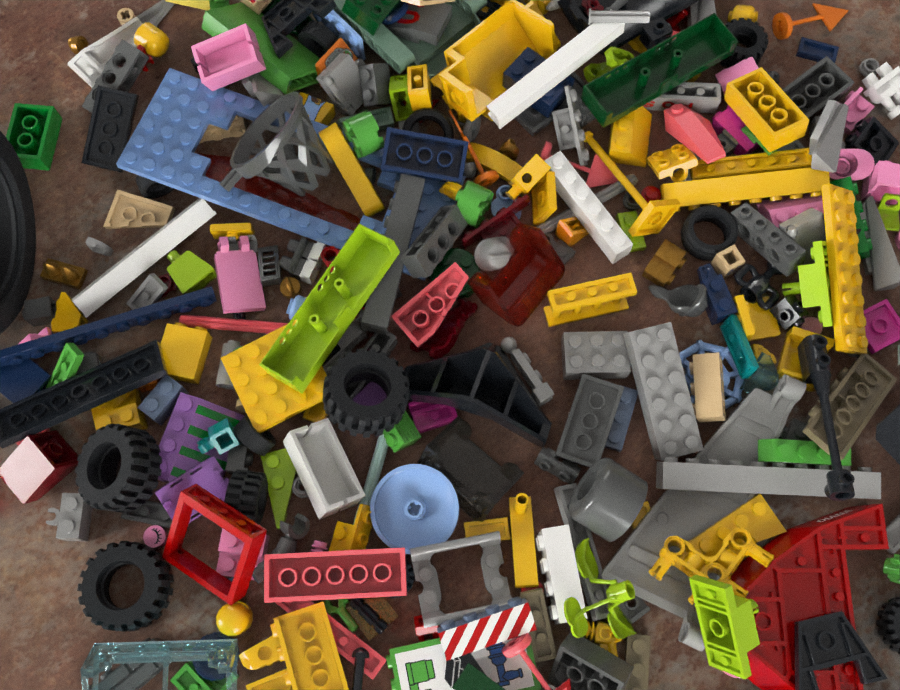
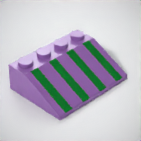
[158,392,244,485]

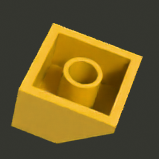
[91,388,148,430]

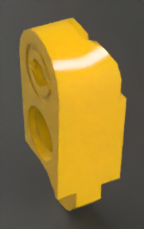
[239,635,281,670]

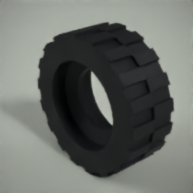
[298,21,338,58]

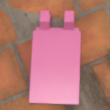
[214,236,266,314]

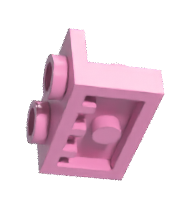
[840,87,875,135]

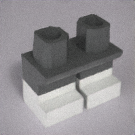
[279,237,326,285]

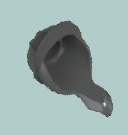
[648,284,708,317]

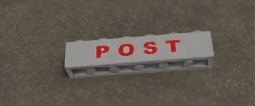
[643,82,721,113]

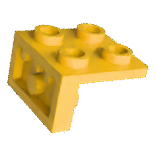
[733,295,781,342]

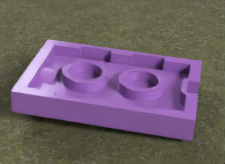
[154,455,229,523]

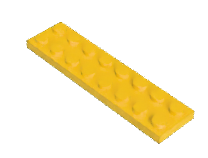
[822,184,868,355]

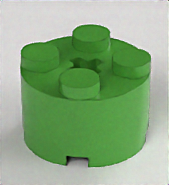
[342,110,384,159]
[455,180,494,228]

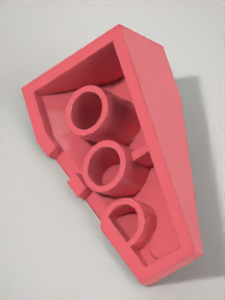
[664,103,726,164]
[391,262,469,348]

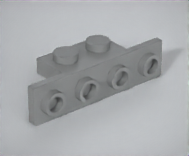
[552,85,590,166]

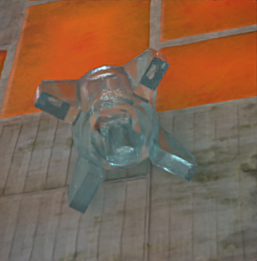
[740,352,779,393]

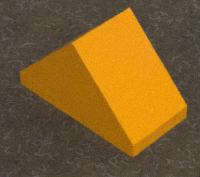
[555,217,589,247]

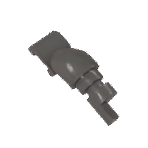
[252,513,310,584]

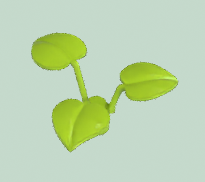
[564,538,636,639]

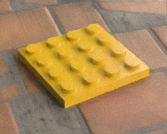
[221,319,327,433]

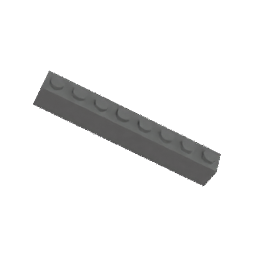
[358,173,425,335]

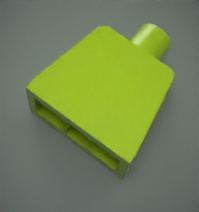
[389,74,415,122]
[167,250,217,295]

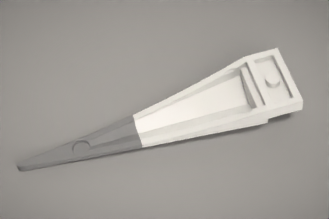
[68,0,175,88]

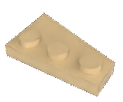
[103,190,175,229]

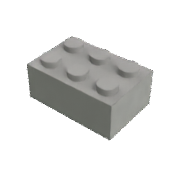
[561,331,631,380]

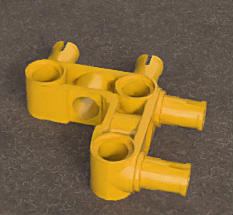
[648,527,775,605]

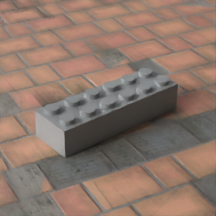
[623,322,704,461]

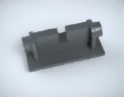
[534,447,581,484]

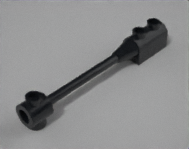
[797,334,855,501]

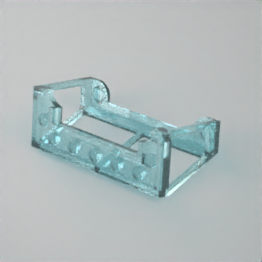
[80,639,238,690]

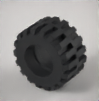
[721,18,769,68]
[224,469,268,524]
[876,597,900,654]

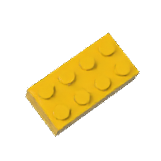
[724,67,809,153]

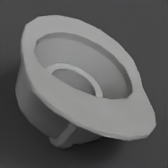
[474,236,514,271]

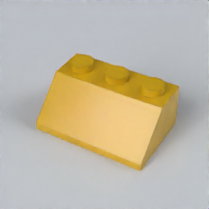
[607,106,652,167]

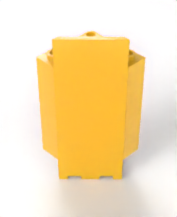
[430,0,561,123]

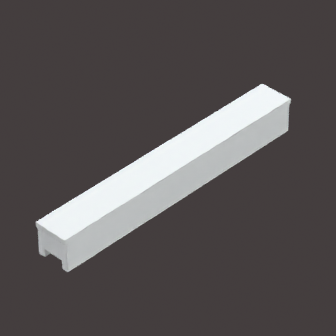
[487,9,625,129]
[72,198,217,318]

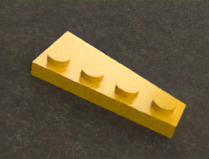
[688,494,787,557]

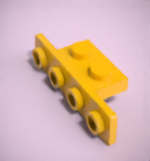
[329,504,372,551]

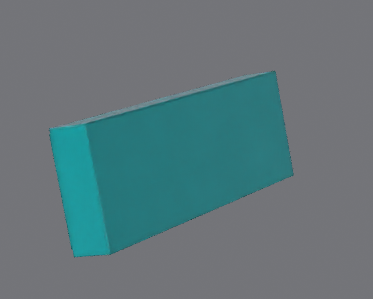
[720,314,759,379]

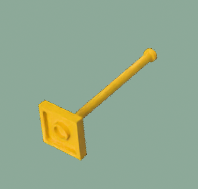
[584,131,681,237]

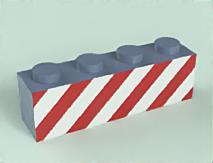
[437,597,537,661]

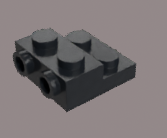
[845,116,899,166]

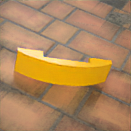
[465,142,534,194]

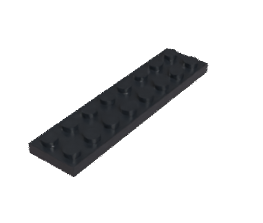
[0,339,168,449]

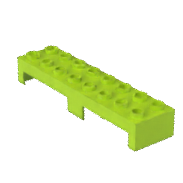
[259,224,400,394]

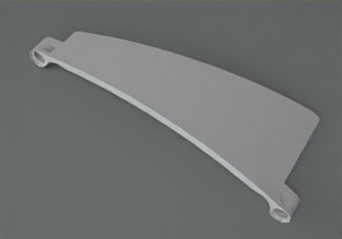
[601,374,807,652]

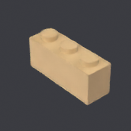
[689,352,726,423]

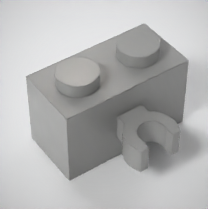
[46,493,93,542]

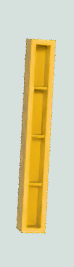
[660,167,830,212]

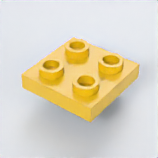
[646,144,698,182]

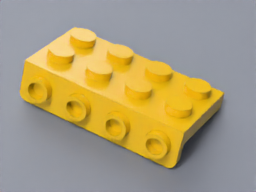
[270,601,349,690]

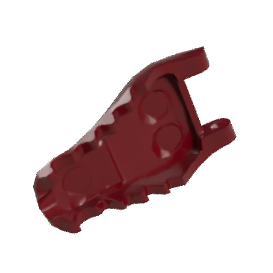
[410,299,478,359]

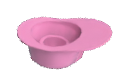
[829,149,875,181]

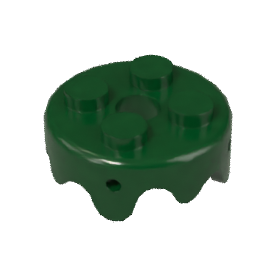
[429,248,480,300]

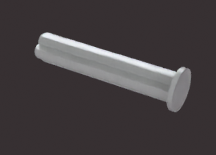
[588,8,650,25]

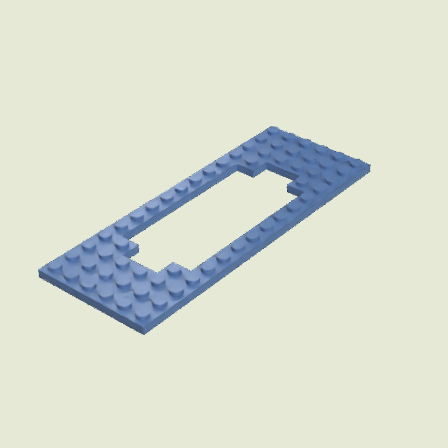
[116,68,466,281]

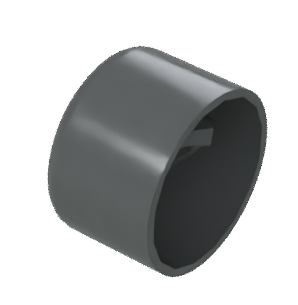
[569,458,648,542]

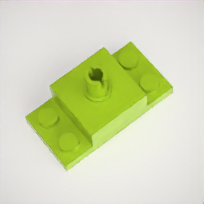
[782,240,833,327]
[689,575,760,679]

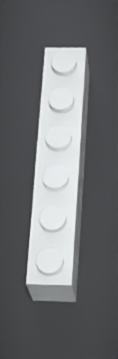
[544,151,633,264]

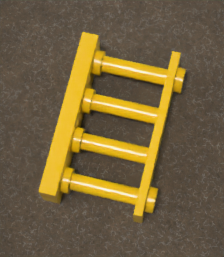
[543,273,637,327]

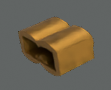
[642,239,687,287]

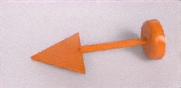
[772,3,849,40]
[448,110,500,188]

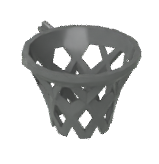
[219,91,334,196]

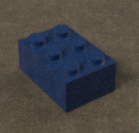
[502,47,574,118]

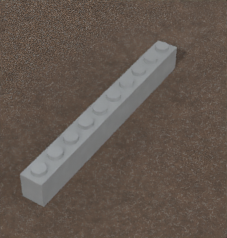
[656,457,881,499]

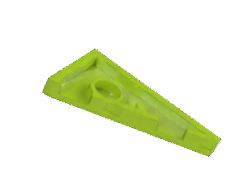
[261,448,297,530]

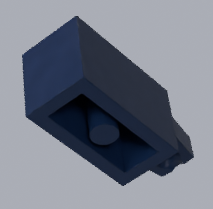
[697,264,738,325]

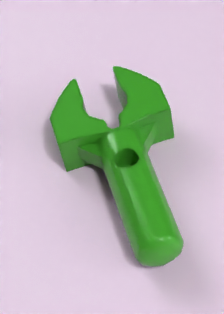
[325,599,358,632]

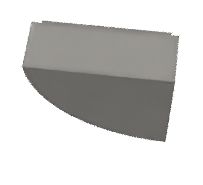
[85,237,114,256]

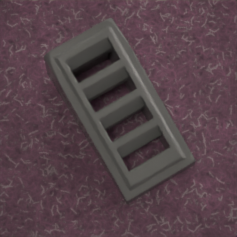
[257,245,283,287]

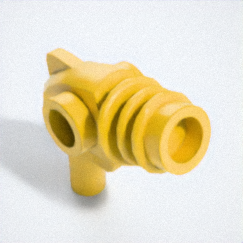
[585,621,622,657]

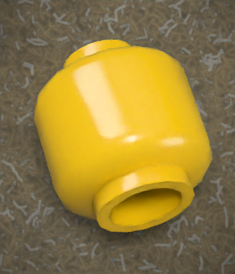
[728,4,758,23]

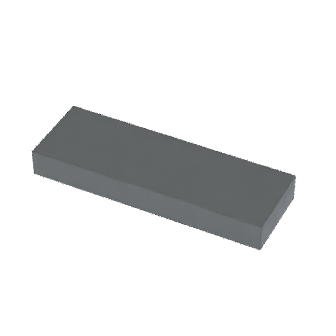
[121,500,189,532]

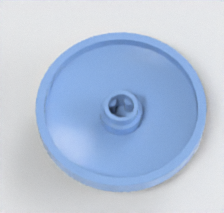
[370,464,460,554]

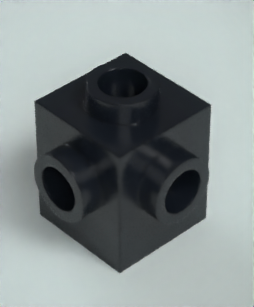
[639,17,673,50]
[769,294,809,330]

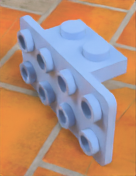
[313,10,366,61]

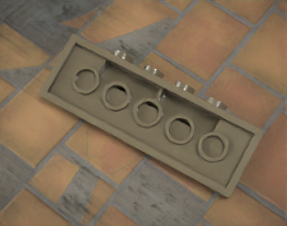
[802,354,898,460]

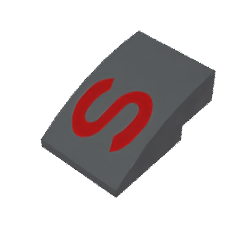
[385,3,452,46]

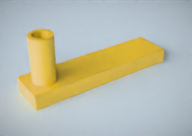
[508,493,538,588]

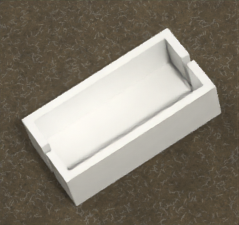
[283,418,366,520]
[535,524,588,625]

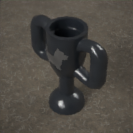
[734,261,783,310]

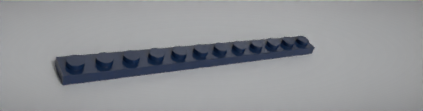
[0,286,217,368]

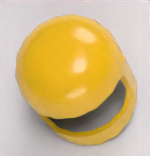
[134,22,169,57]
[216,601,253,636]

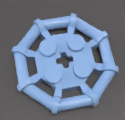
[679,340,744,410]

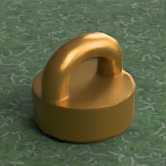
[68,36,89,55]
[499,138,520,160]
[280,277,301,299]

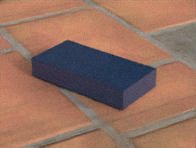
[796,37,839,63]

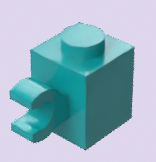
[197,418,240,455]

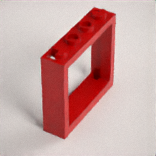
[162,484,267,605]

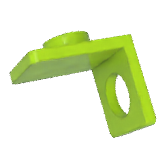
[877,193,900,231]

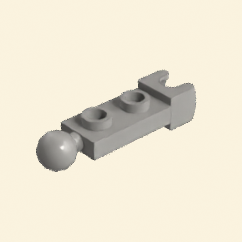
[501,337,555,407]

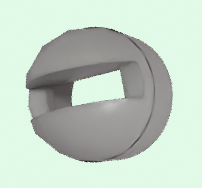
[463,162,477,178]

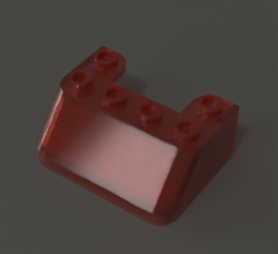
[467,223,565,327]

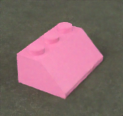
[756,194,824,228]

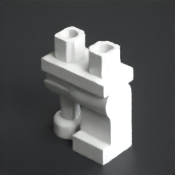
[861,62,900,120]

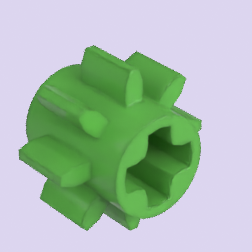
[883,554,900,584]

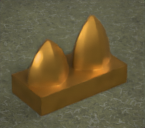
[40,258,88,290]

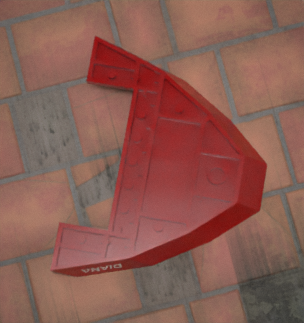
[731,503,889,690]

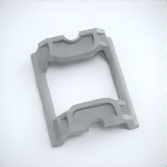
[410,531,512,628]

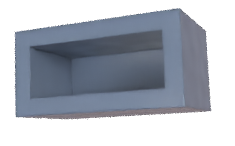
[138,375,189,426]

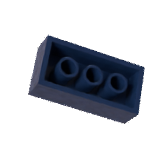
[381,127,469,185]

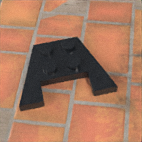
[261,0,337,59]
[794,611,888,690]

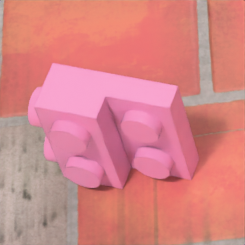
[216,528,270,580]

